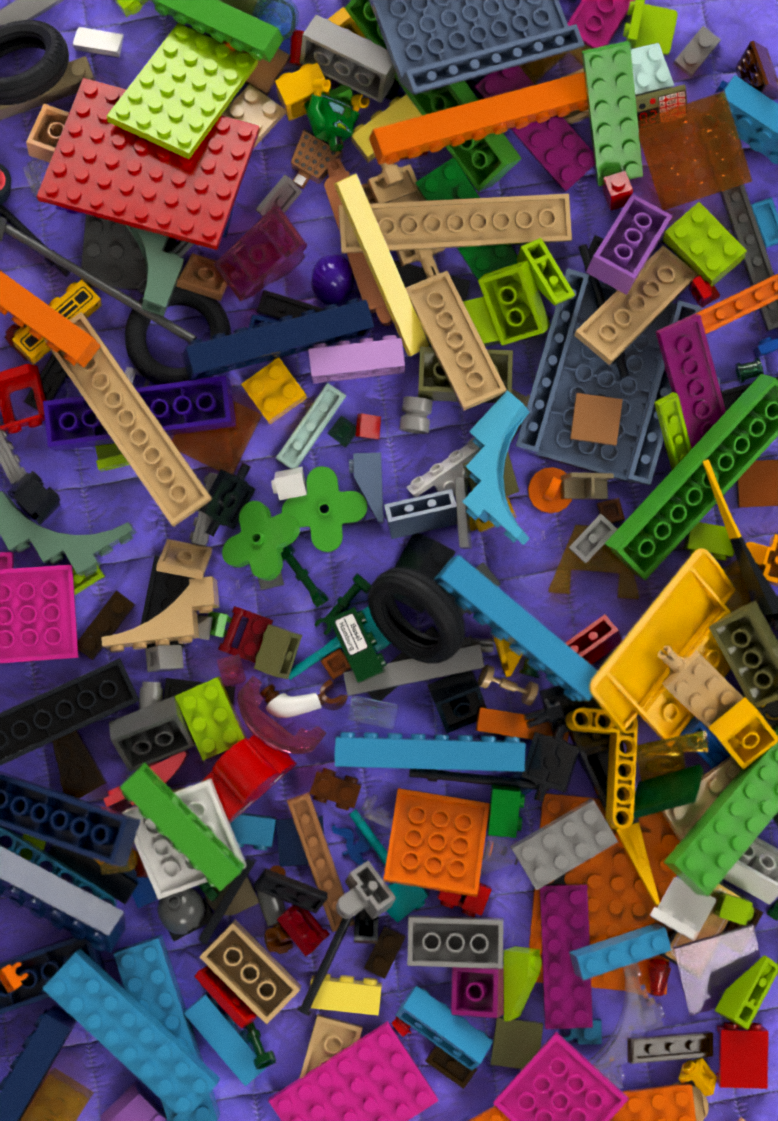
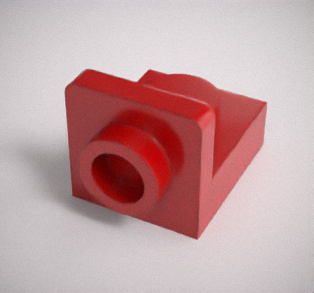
[689,276,720,308]

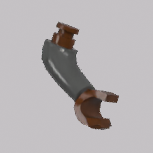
[257,865,293,954]

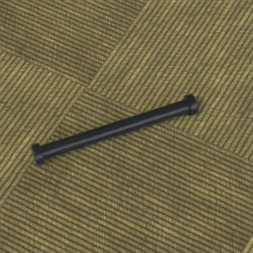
[297,914,357,1016]

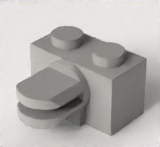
[336,861,396,920]

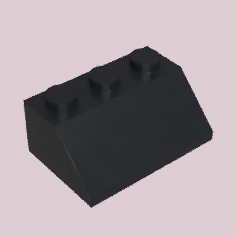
[394,533,455,614]

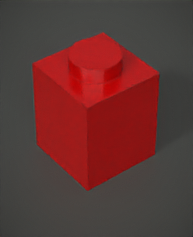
[603,171,633,211]

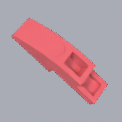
[103,750,189,807]

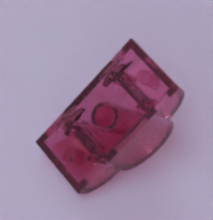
[213,206,307,301]

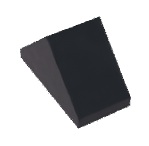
[354,909,379,944]

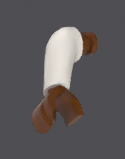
[260,679,348,718]

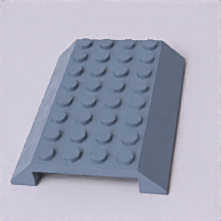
[369,0,585,95]
[516,268,701,485]

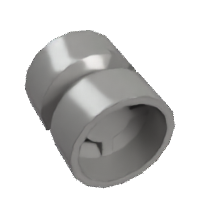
[399,397,433,434]

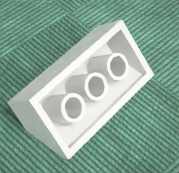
[723,837,778,905]

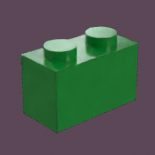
[487,785,525,838]

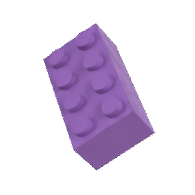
[586,194,672,295]

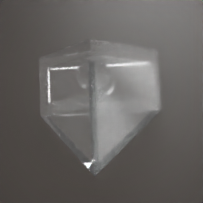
[480,833,518,876]

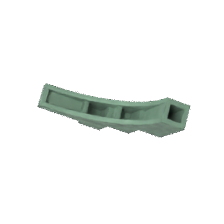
[125,225,184,317]
[0,491,137,577]

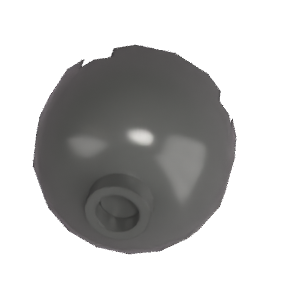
[157,888,206,935]

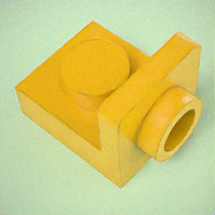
[679,1058,717,1097]

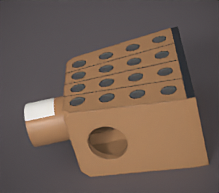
[291,128,343,189]

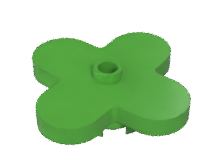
[282,466,367,552]
[222,501,300,581]

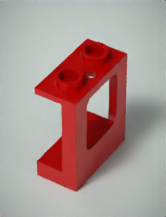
[0,364,46,434]

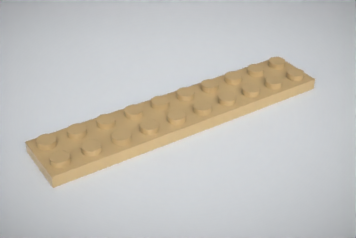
[338,194,572,254]
[44,312,212,527]

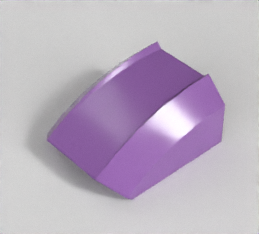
[101,1080,167,1121]

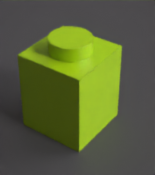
[714,891,754,926]

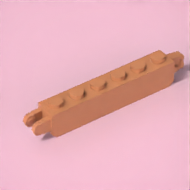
[324,158,393,326]

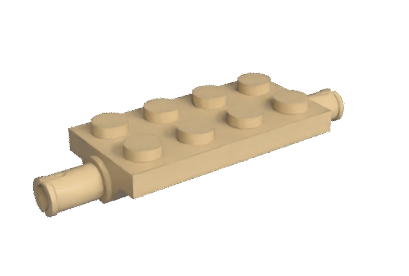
[367,163,445,279]
[658,646,744,730]

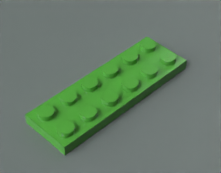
[582,41,643,186]

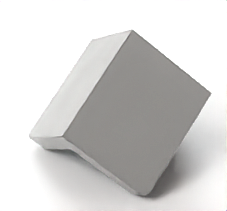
[145,645,184,672]

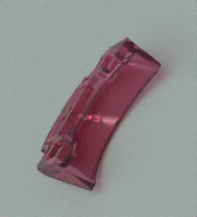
[238,676,326,754]

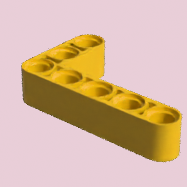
[565,708,638,830]

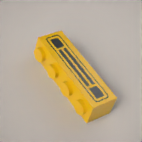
[12,279,102,365]

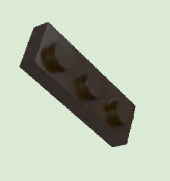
[78,591,136,660]

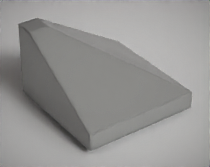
[197,615,213,640]

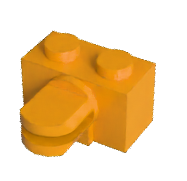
[746,534,778,587]

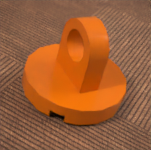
[528,467,572,514]

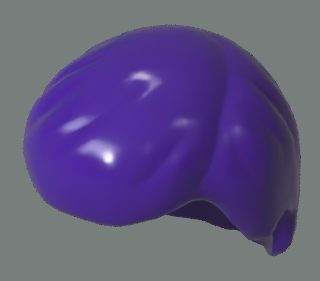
[311,254,354,305]

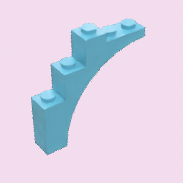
[462,390,530,545]

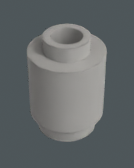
[139,682,163,710]

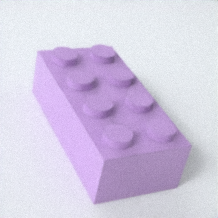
[308,335,405,384]

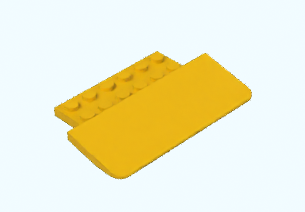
[589,548,736,745]

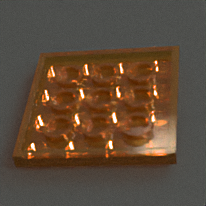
[638,90,752,210]

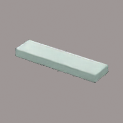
[275,383,346,469]

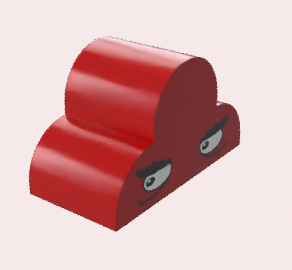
[201,729,297,823]

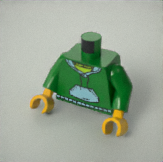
[304,78,370,152]

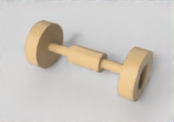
[478,664,539,706]

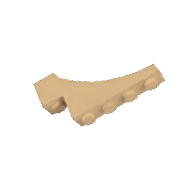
[102,576,220,653]

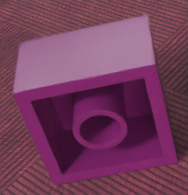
[451,966,504,1018]

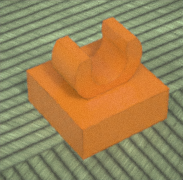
[0,962,28,993]

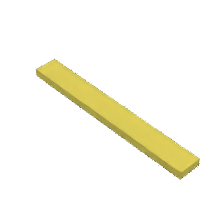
[334,174,430,356]

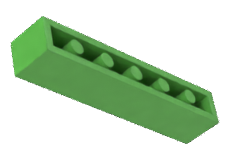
[152,0,284,62]
[120,763,244,891]

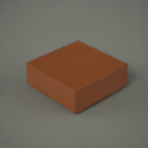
[321,648,351,680]

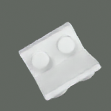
[650,877,716,941]

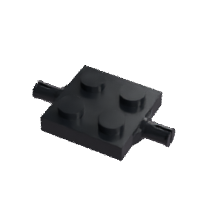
[199,463,255,537]
[521,722,581,802]

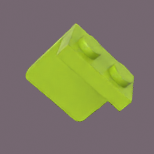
[623,0,678,55]

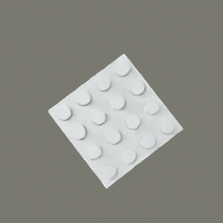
[122,779,247,900]

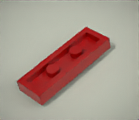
[194,966,258,1028]

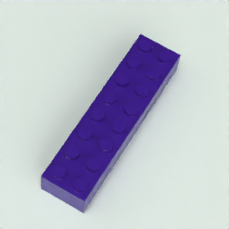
[43,375,236,451]

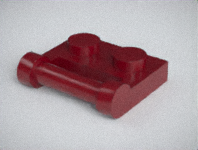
[218,606,273,663]
[277,904,330,957]

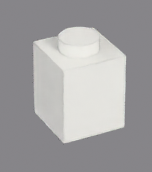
[271,467,307,500]

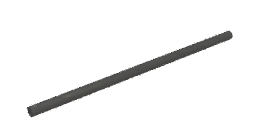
[4,224,197,342]

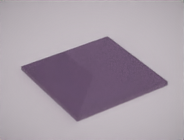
[673,924,761,1016]

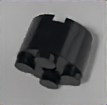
[7,471,61,525]

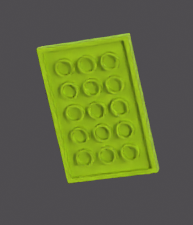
[107,23,258,159]

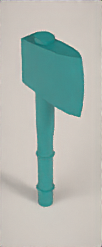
[289,606,391,680]
[349,809,429,923]

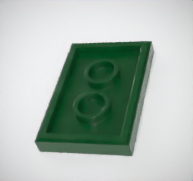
[633,764,704,819]

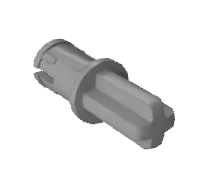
[460,635,494,652]

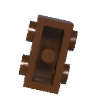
[309,767,362,811]

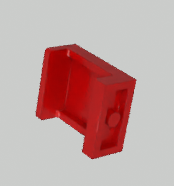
[716,1022,768,1089]

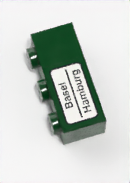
[329,607,387,683]

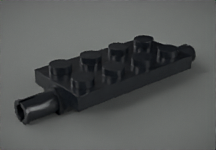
[524,685,605,735]

